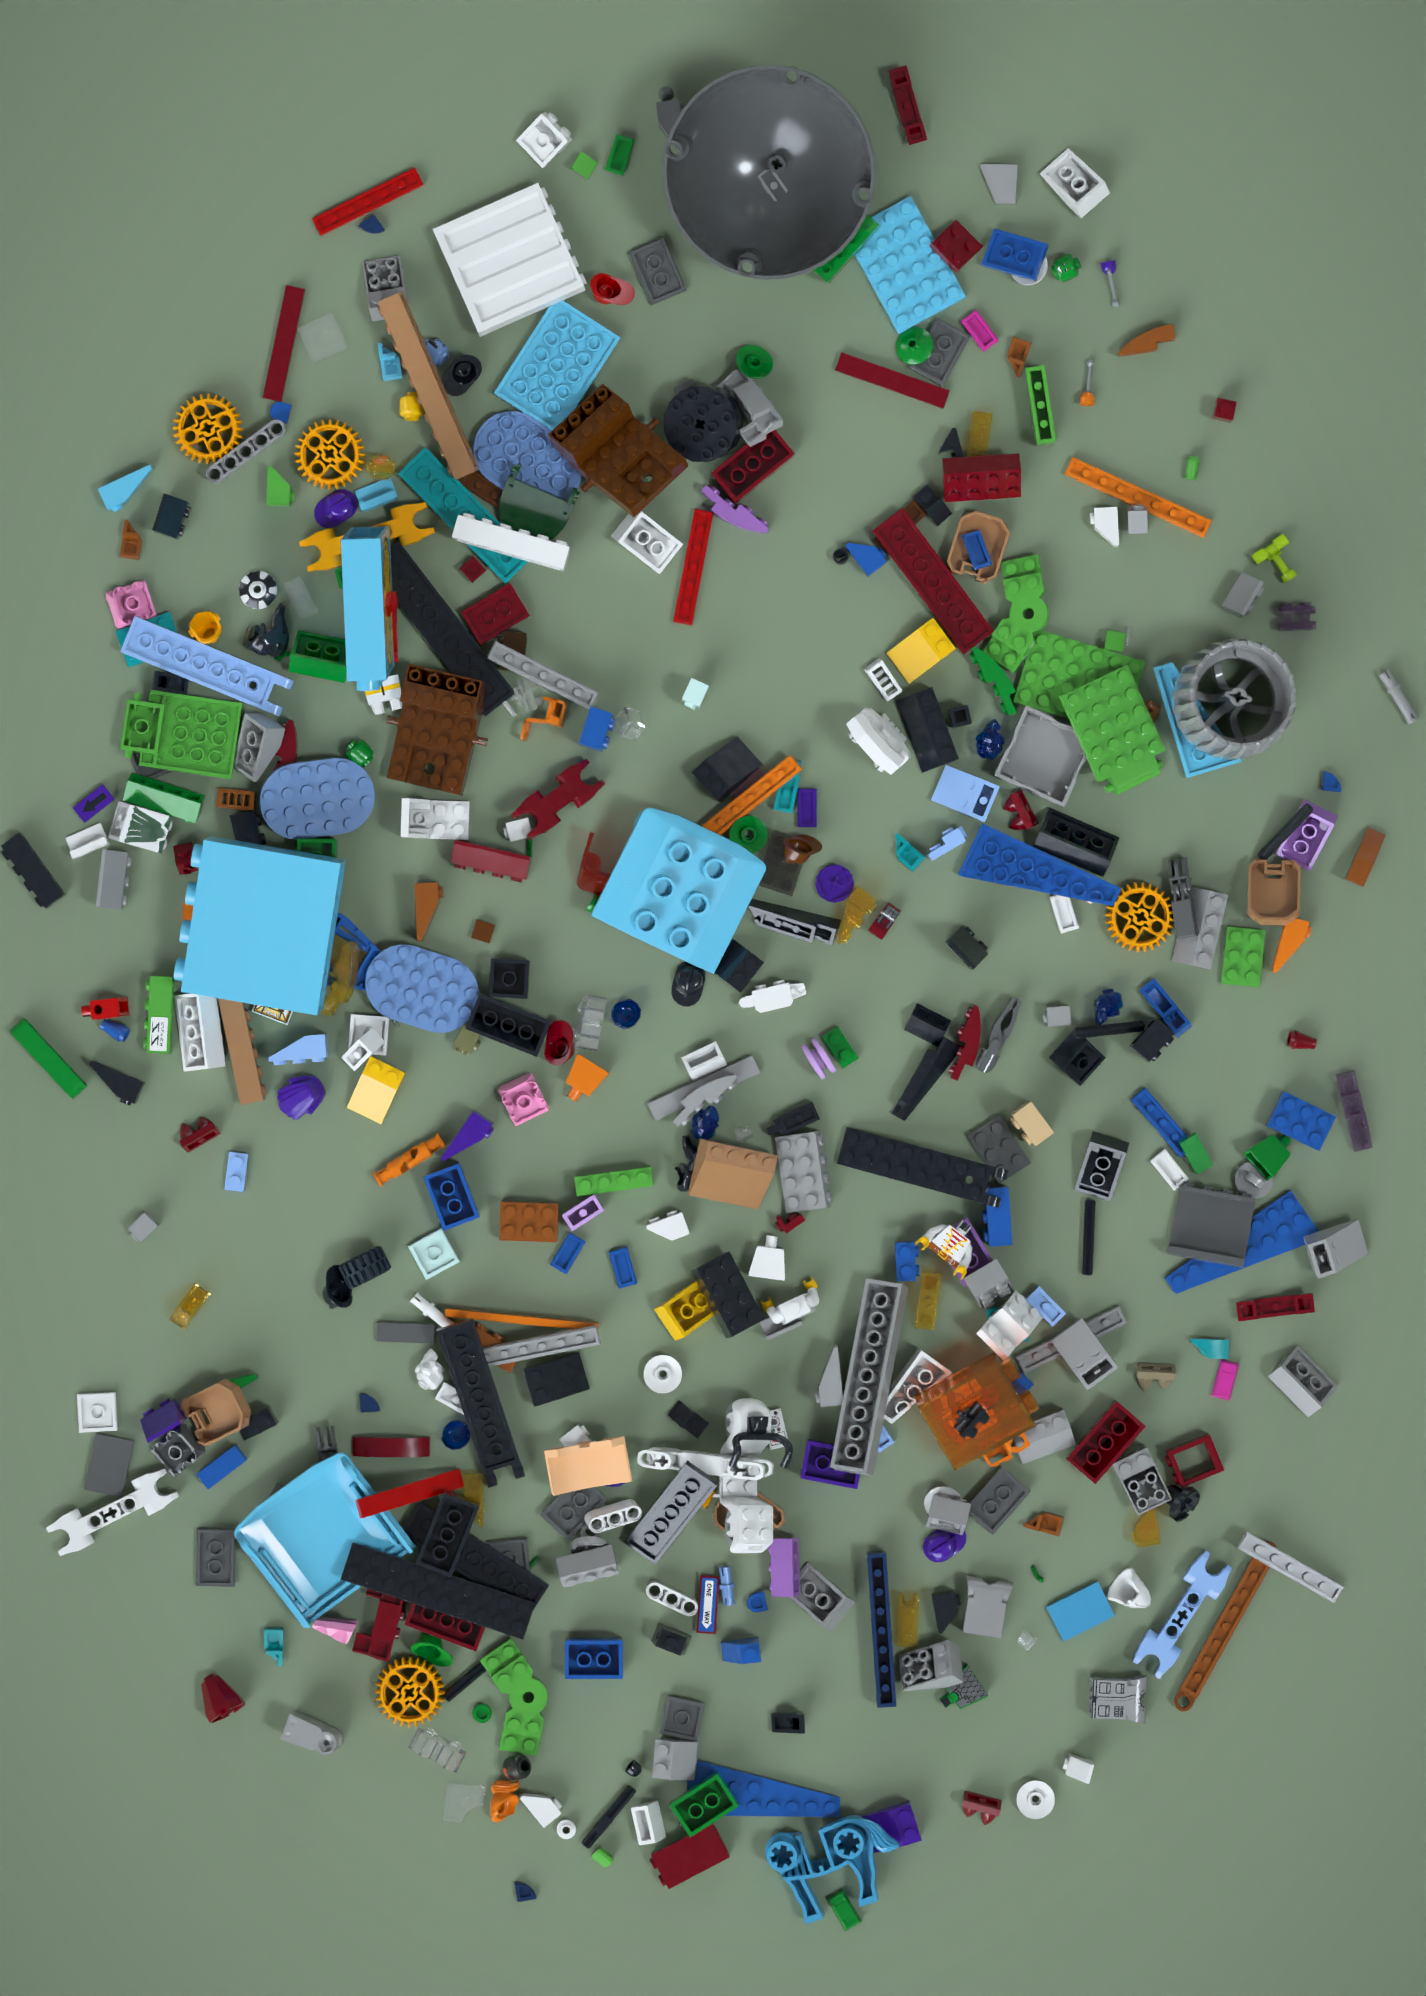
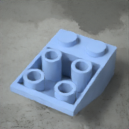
[931,765,1000,822]
[268,1034,329,1065]

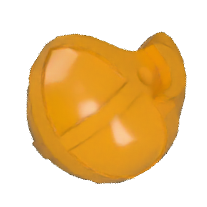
[188,611,222,644]

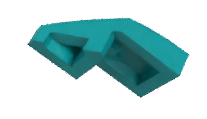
[1190,1338,1229,1359]
[264,1627,284,1666]

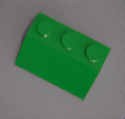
[289,630,347,683]

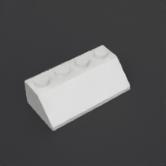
[174,993,226,1072]

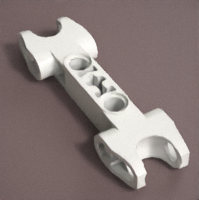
[637,1447,774,1480]
[46,1468,180,1556]

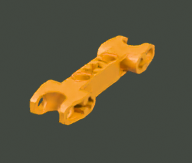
[299,502,435,572]

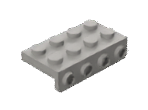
[775,1131,833,1213]

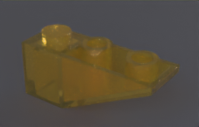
[837,886,877,945]
[915,1271,942,1330]

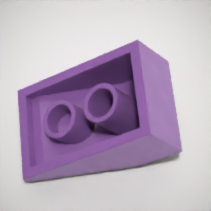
[1276,799,1338,871]

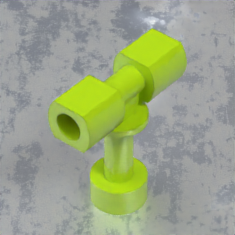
[1251,534,1297,583]

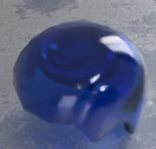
[611,999,641,1029]
[441,1420,471,1450]

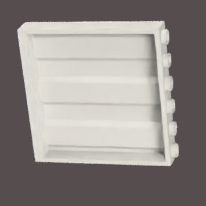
[433,183,587,337]

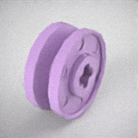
[801,1038,836,1080]

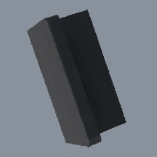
[904,1003,951,1046]

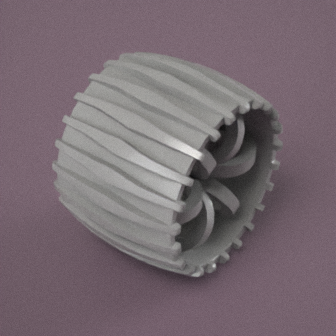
[1172,638,1297,760]

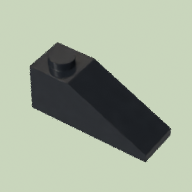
[89,1060,145,1106]

